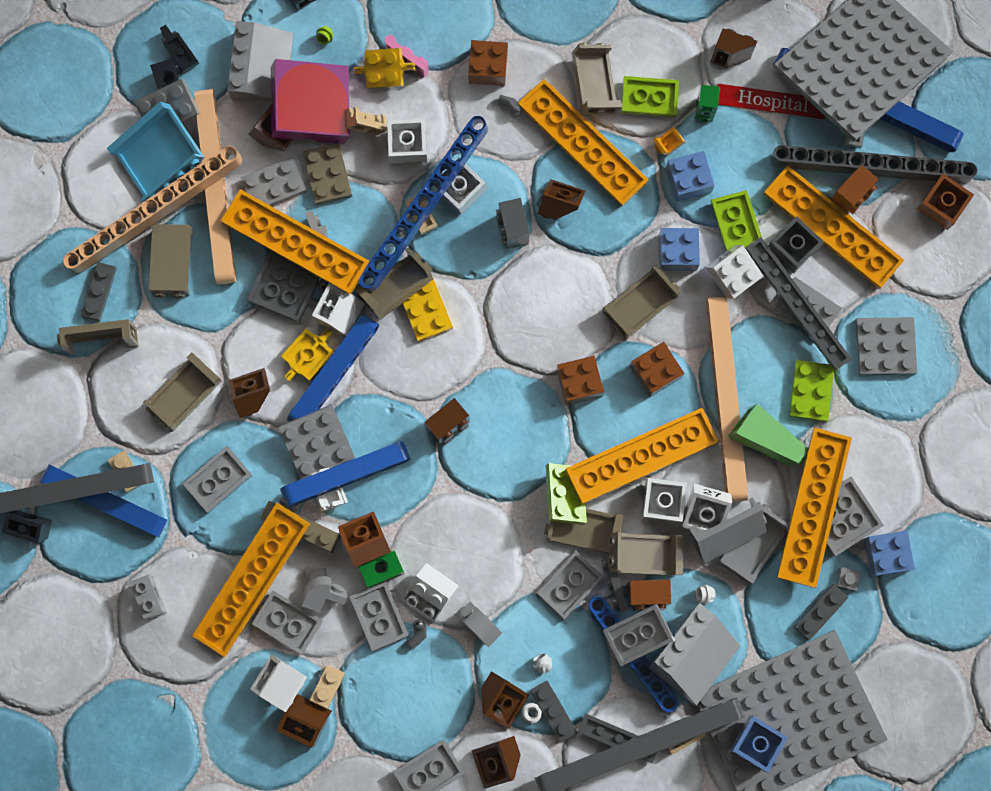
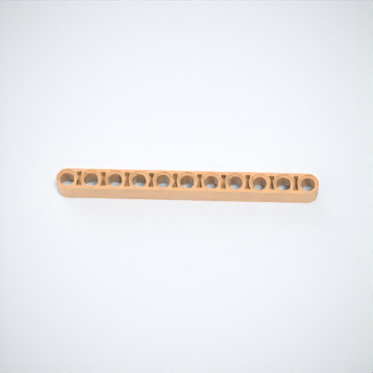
[194,89,236,285]
[63,146,242,273]
[706,296,748,502]

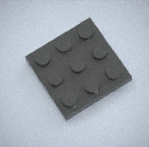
[247,250,320,323]

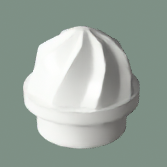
[696,585,716,605]
[533,653,552,673]

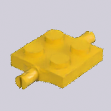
[354,48,415,88]
[281,328,334,382]

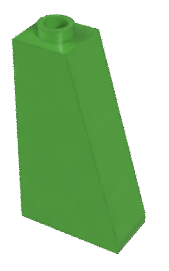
[728,404,809,466]

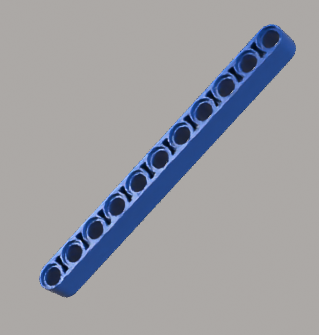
[773,48,964,152]
[359,116,488,291]

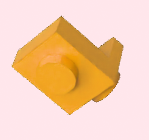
[653,127,686,156]

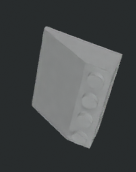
[228,21,294,102]
[648,603,740,706]

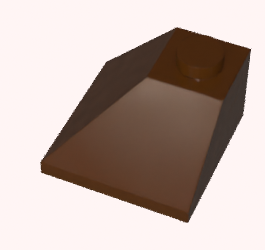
[248,102,292,152]
[538,179,586,220]
[228,368,270,418]
[481,671,529,729]
[472,736,521,789]

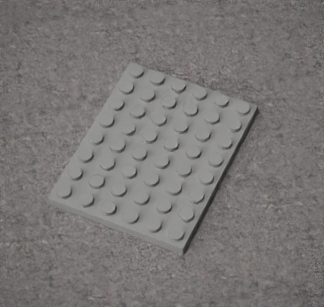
[773,0,953,142]
[697,630,888,791]

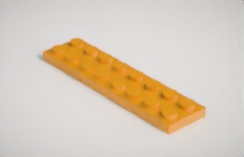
[518,79,649,206]
[763,165,904,289]
[221,189,369,295]
[565,408,719,505]
[776,427,852,588]
[192,503,310,657]

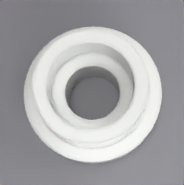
[522,703,542,723]

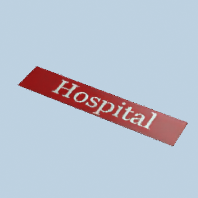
[718,83,825,120]

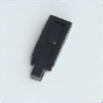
[160,24,199,73]

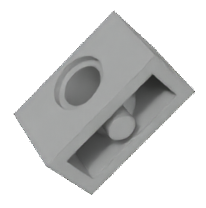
[129,575,166,620]

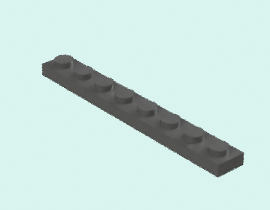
[745,237,852,371]

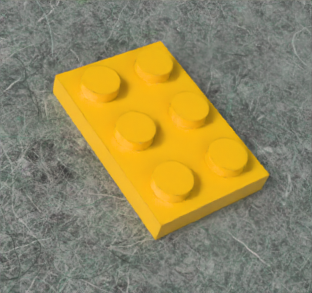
[403,276,453,342]

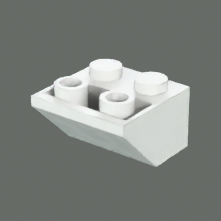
[312,283,365,336]
[402,563,458,623]
[250,654,307,712]

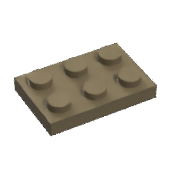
[303,143,352,205]

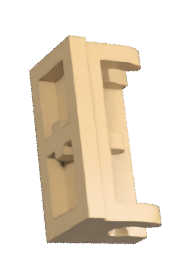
[346,107,388,136]

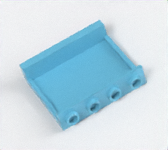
[107,102,205,202]

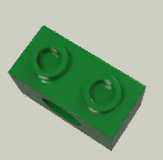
[694,84,720,122]
[358,550,405,588]

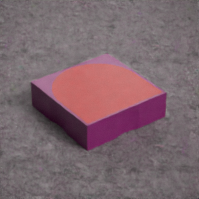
[271,59,350,144]

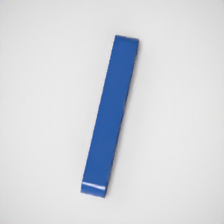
[287,314,380,422]
[280,441,411,508]
[39,464,168,537]
[588,596,678,712]

